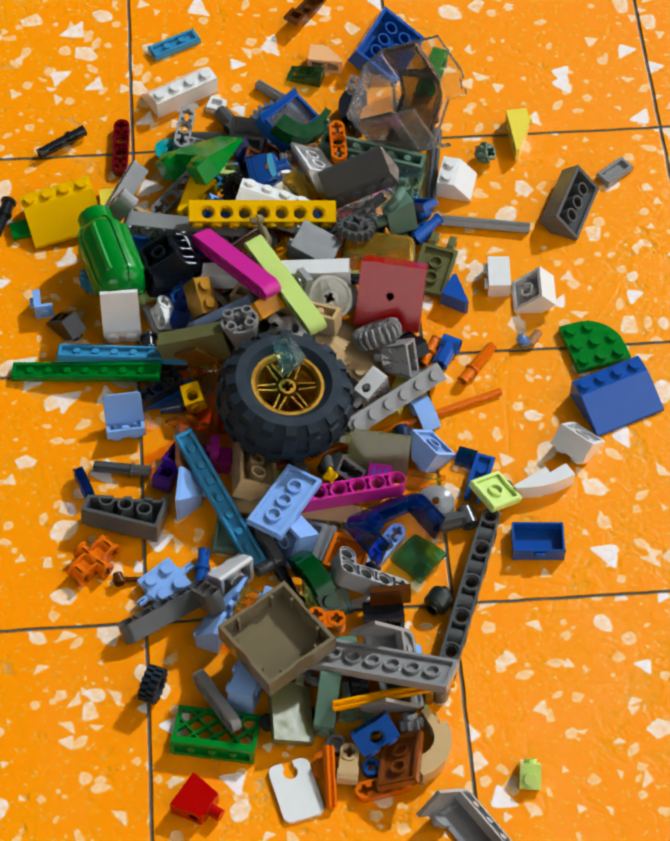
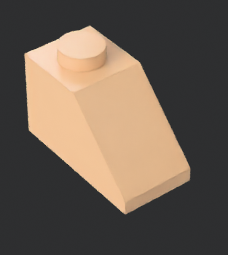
[308,44,342,74]

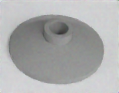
[416,485,455,523]

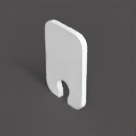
[269,758,324,824]

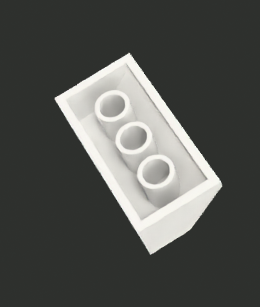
[141,67,218,118]
[235,178,309,233]

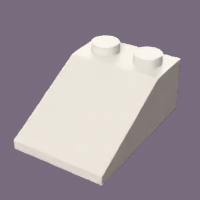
[99,289,142,343]

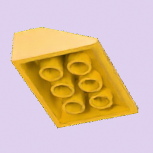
[19,175,98,249]

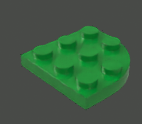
[558,321,631,374]

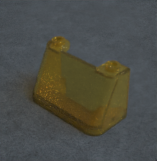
[340,232,416,271]

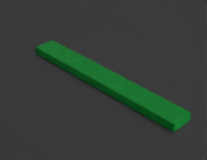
[10,362,162,382]

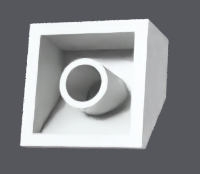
[436,156,477,202]
[512,266,556,313]
[550,421,606,464]
[207,553,254,597]

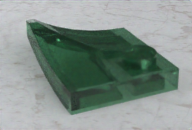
[390,534,447,584]

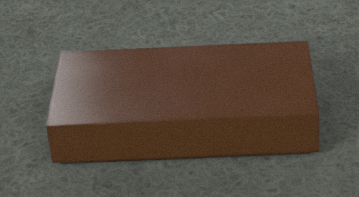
[370,584,411,606]

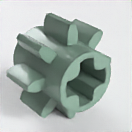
[474,141,496,164]

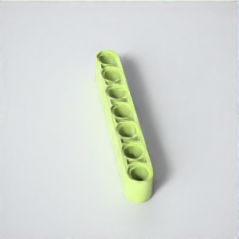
[244,234,327,336]

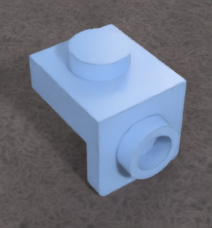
[29,289,54,319]

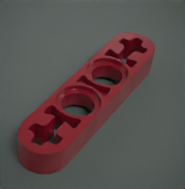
[112,119,130,177]

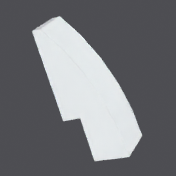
[514,463,575,498]

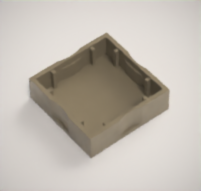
[218,581,336,696]

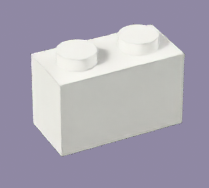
[483,256,511,297]

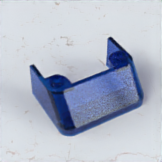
[345,493,446,565]

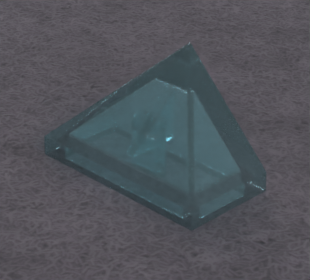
[272,333,306,376]

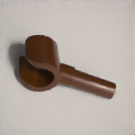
[112,571,140,587]

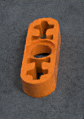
[329,120,347,164]
[355,777,415,803]

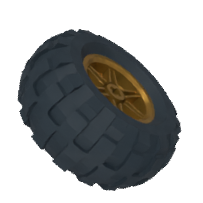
[215,330,355,464]

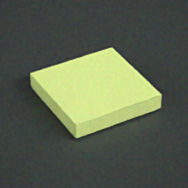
[468,471,522,513]

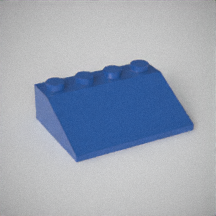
[347,6,425,84]
[570,356,664,437]

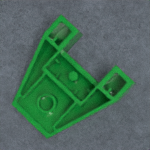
[154,136,243,185]

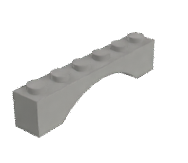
[345,362,447,433]

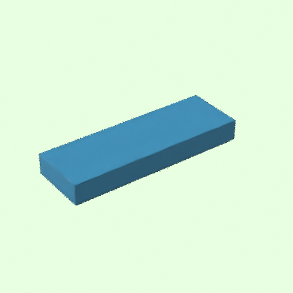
[148,28,201,61]

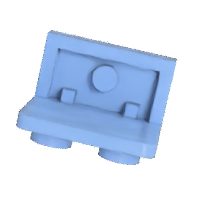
[102,391,146,441]

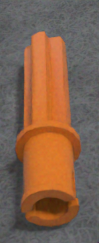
[457,342,497,386]

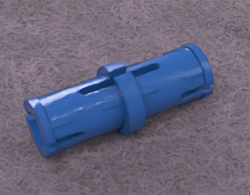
[194,547,211,582]

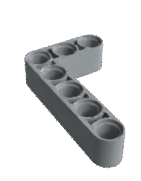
[105,160,148,221]

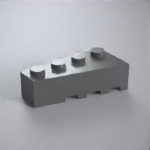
[81,494,169,542]

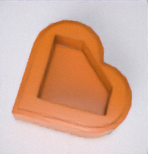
[312,751,338,780]

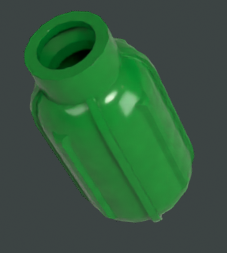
[77,205,146,297]

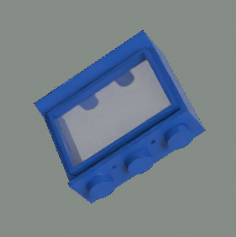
[255,87,319,153]

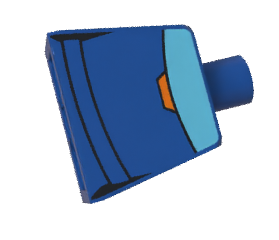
[245,152,290,186]

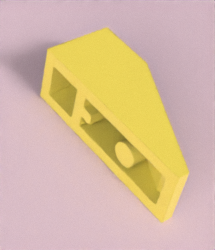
[505,108,532,161]

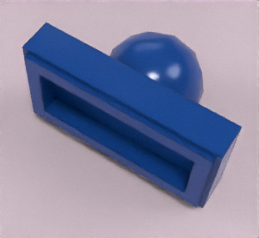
[412,198,438,222]

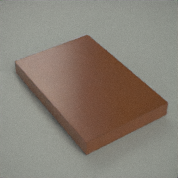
[377,729,424,791]

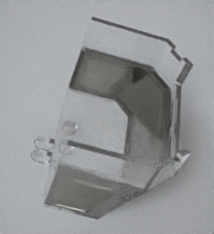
[345,35,467,152]

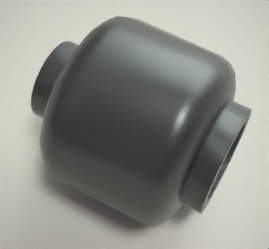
[424,586,454,616]

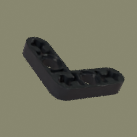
[139,364,184,409]

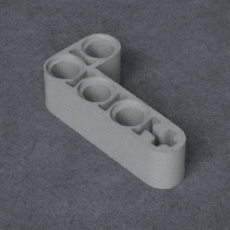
[330,546,409,596]

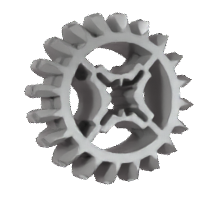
[352,317,403,351]

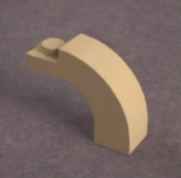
[419,707,452,785]

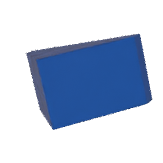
[441,274,469,313]

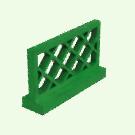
[170,705,261,764]

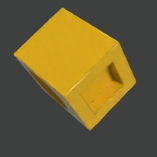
[180,380,208,414]

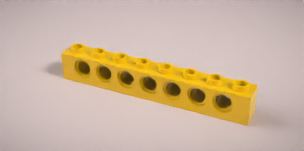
[188,200,336,229]

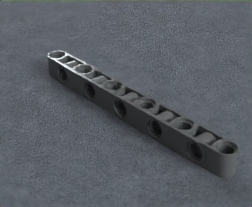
[433,508,500,704]

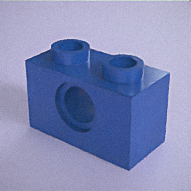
[350,710,400,758]

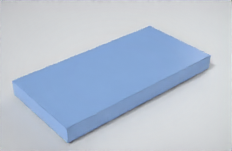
[246,464,322,541]

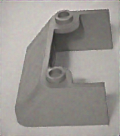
[349,621,424,714]
[416,788,512,841]

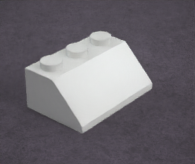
[290,142,333,193]

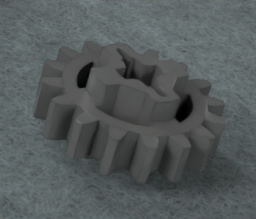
[335,214,376,243]

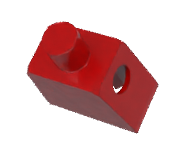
[170,772,225,825]

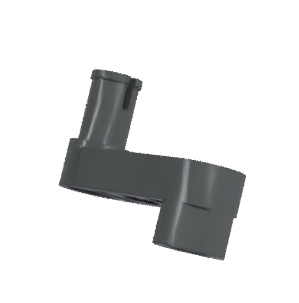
[248,525,286,577]

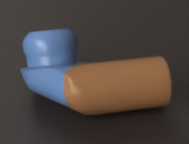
[516,329,542,347]

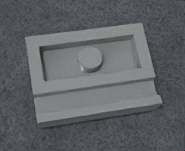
[309,520,337,564]

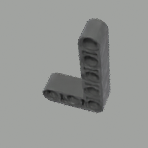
[117,579,227,645]

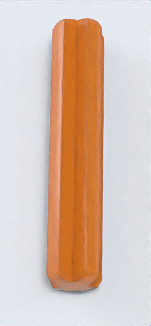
[322,745,337,809]

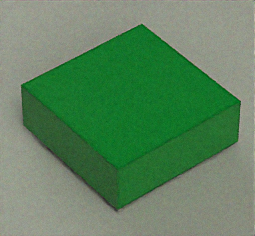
[9,220,31,241]

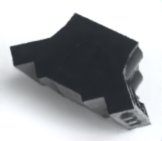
[139,232,203,298]

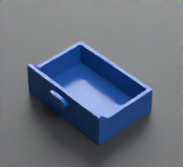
[511,522,566,560]

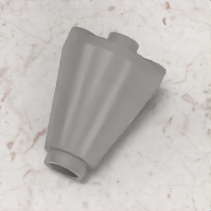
[221,305,259,348]

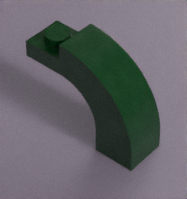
[270,108,331,145]
[287,550,342,611]

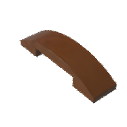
[283,0,326,26]

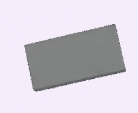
[596,156,634,188]

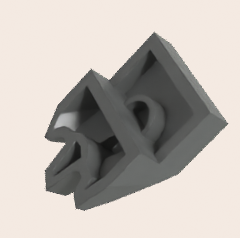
[229,116,266,163]

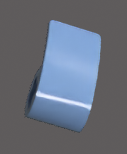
[408,394,441,431]

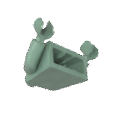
[374,177,418,235]

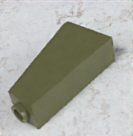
[155,321,235,361]

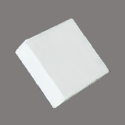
[205,96,227,114]

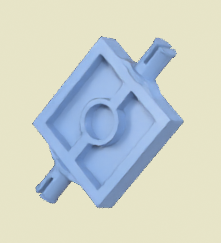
[136,557,194,608]

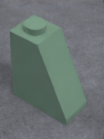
[313,670,342,738]

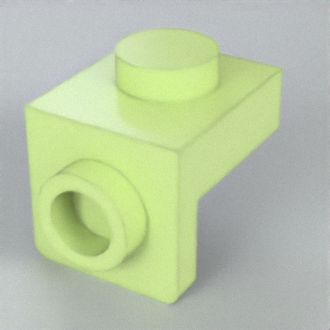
[519,758,542,790]

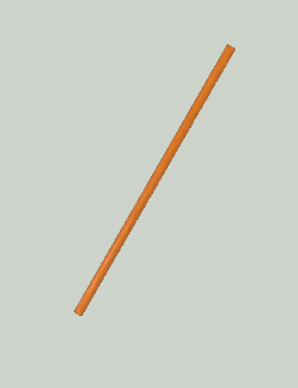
[276,388,502,471]

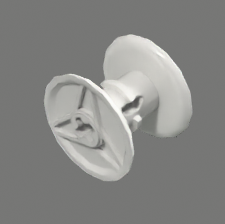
[309,274,358,317]

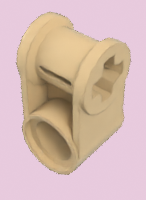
[336,742,359,786]

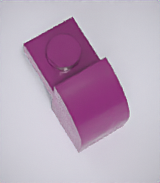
[201,435,232,475]

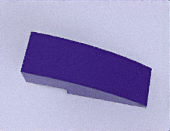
[151,441,179,493]

